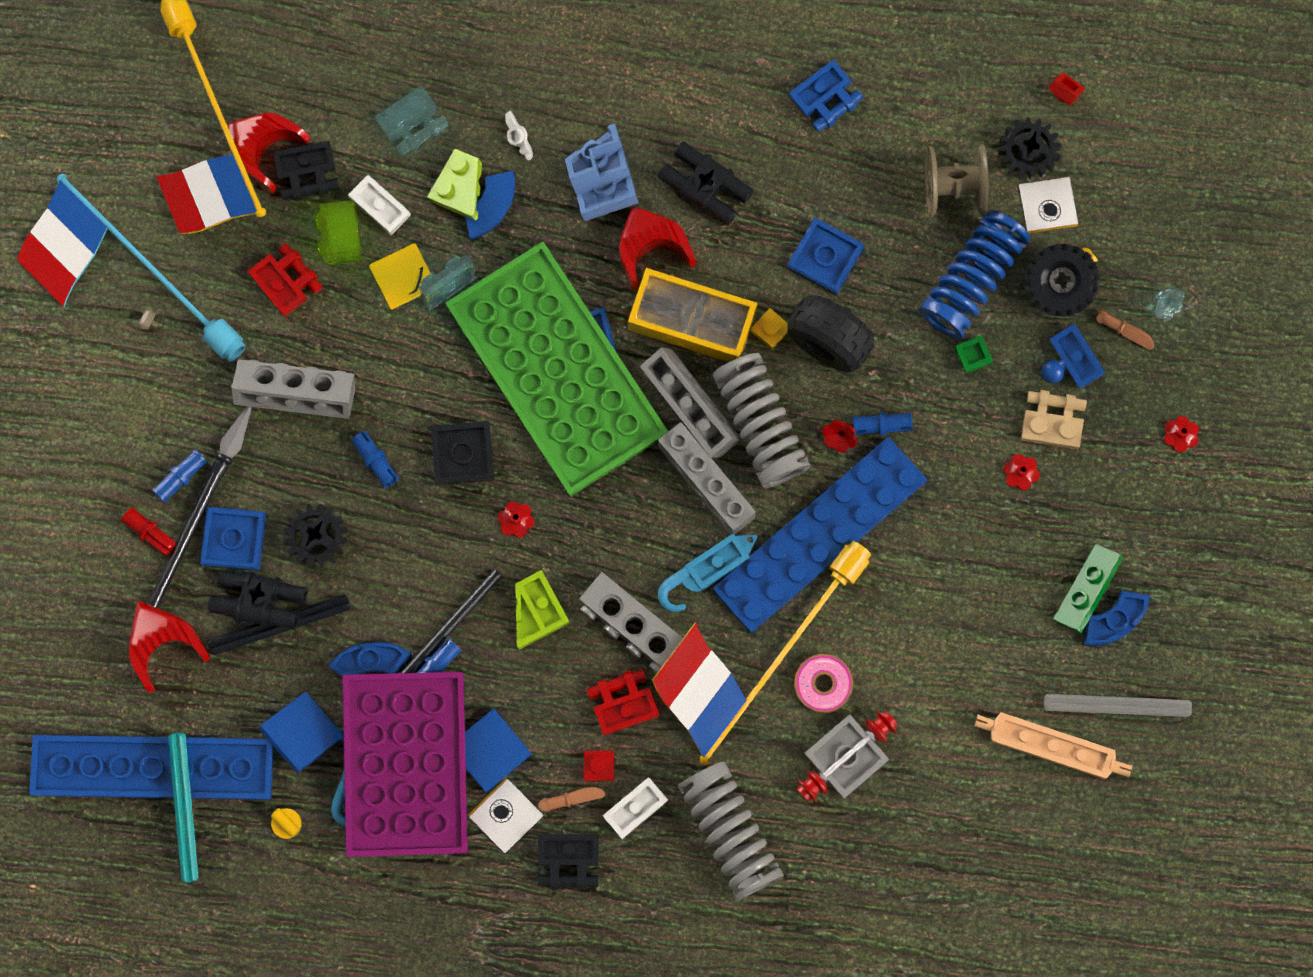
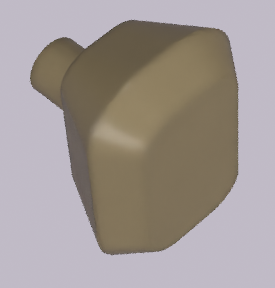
[137,309,159,330]

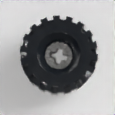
[1025,243,1101,317]

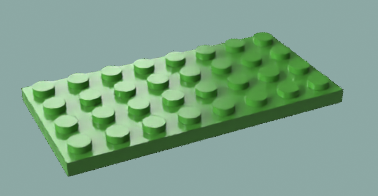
[445,242,668,497]

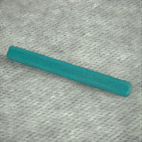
[168,733,198,882]

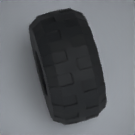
[787,295,874,373]

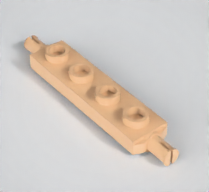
[974,712,1132,780]

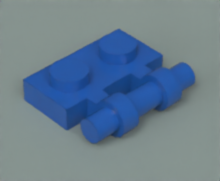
[788,59,864,133]

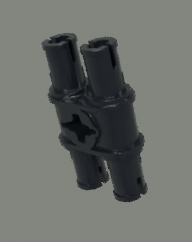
[657,141,754,226]
[208,570,308,630]

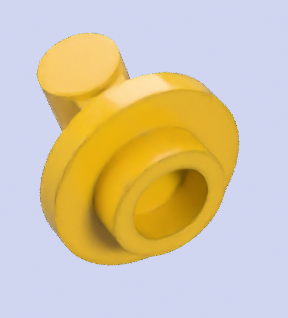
[271,808,302,839]

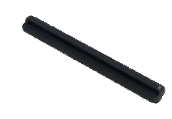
[207,594,351,655]

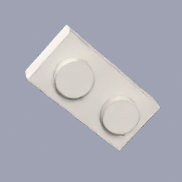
[348,175,411,235]
[603,777,668,839]

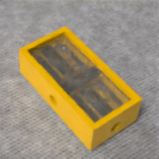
[628,268,757,362]

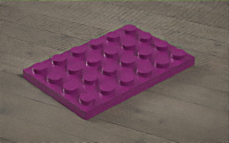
[342,672,468,857]

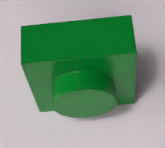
[954,335,993,375]

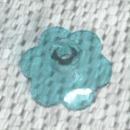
[1154,287,1185,321]

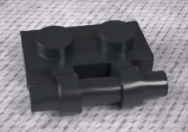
[273,141,339,201]
[538,834,599,890]

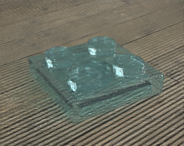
[418,254,476,311]

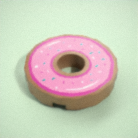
[794,654,853,714]

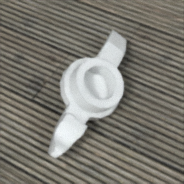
[505,111,533,160]

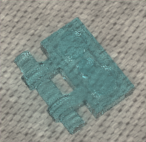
[375,86,449,156]

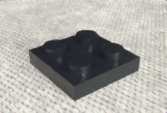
[431,421,495,486]

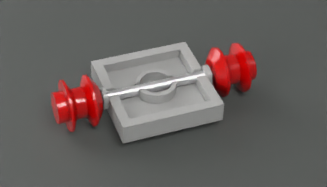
[796,710,898,803]

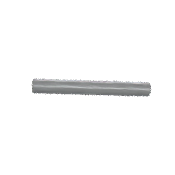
[1043,694,1192,717]

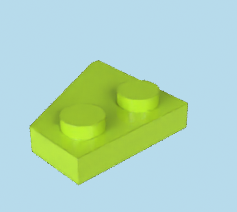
[427,149,482,221]
[515,570,570,650]

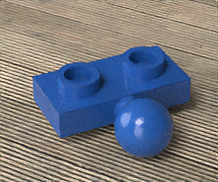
[1041,324,1106,389]

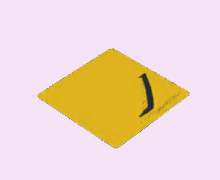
[369,243,437,309]

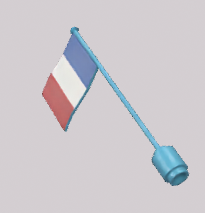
[17,174,246,362]

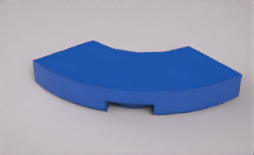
[465,171,515,240]
[1083,591,1150,646]
[328,642,412,678]

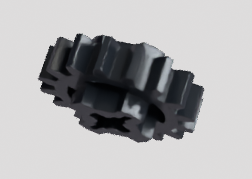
[998,117,1062,181]
[283,504,348,569]

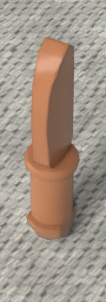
[1095,310,1154,350]
[538,787,606,812]

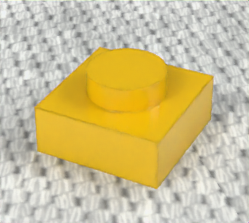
[750,308,788,350]

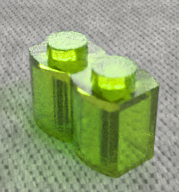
[315,200,362,265]

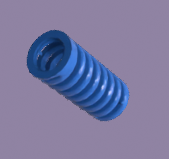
[918,209,1031,340]

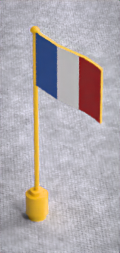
[156,0,266,234]
[652,541,872,765]

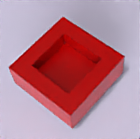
[1048,72,1086,105]
[584,751,614,782]

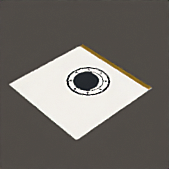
[1019,177,1079,233]
[468,778,544,853]

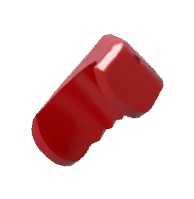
[226,112,310,194]
[619,206,697,292]
[129,601,211,694]

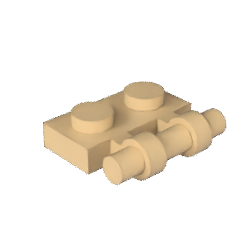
[1021,390,1087,450]

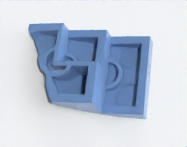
[565,123,639,222]

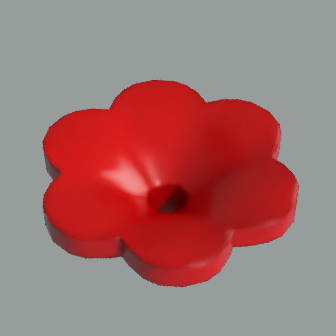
[1164,416,1199,453]
[822,420,857,453]
[1003,454,1040,491]
[498,502,535,538]

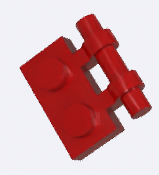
[247,243,323,318]
[587,669,660,736]

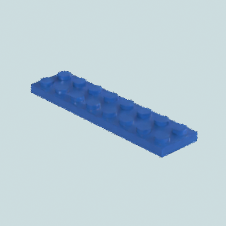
[712,437,927,634]
[29,735,274,800]

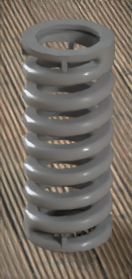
[712,353,811,488]
[677,761,784,901]

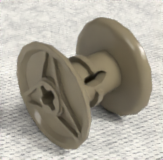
[925,144,989,218]

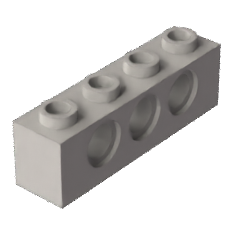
[640,348,741,458]
[231,359,355,419]
[658,422,756,535]
[579,572,683,674]

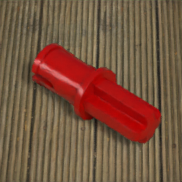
[121,507,176,555]

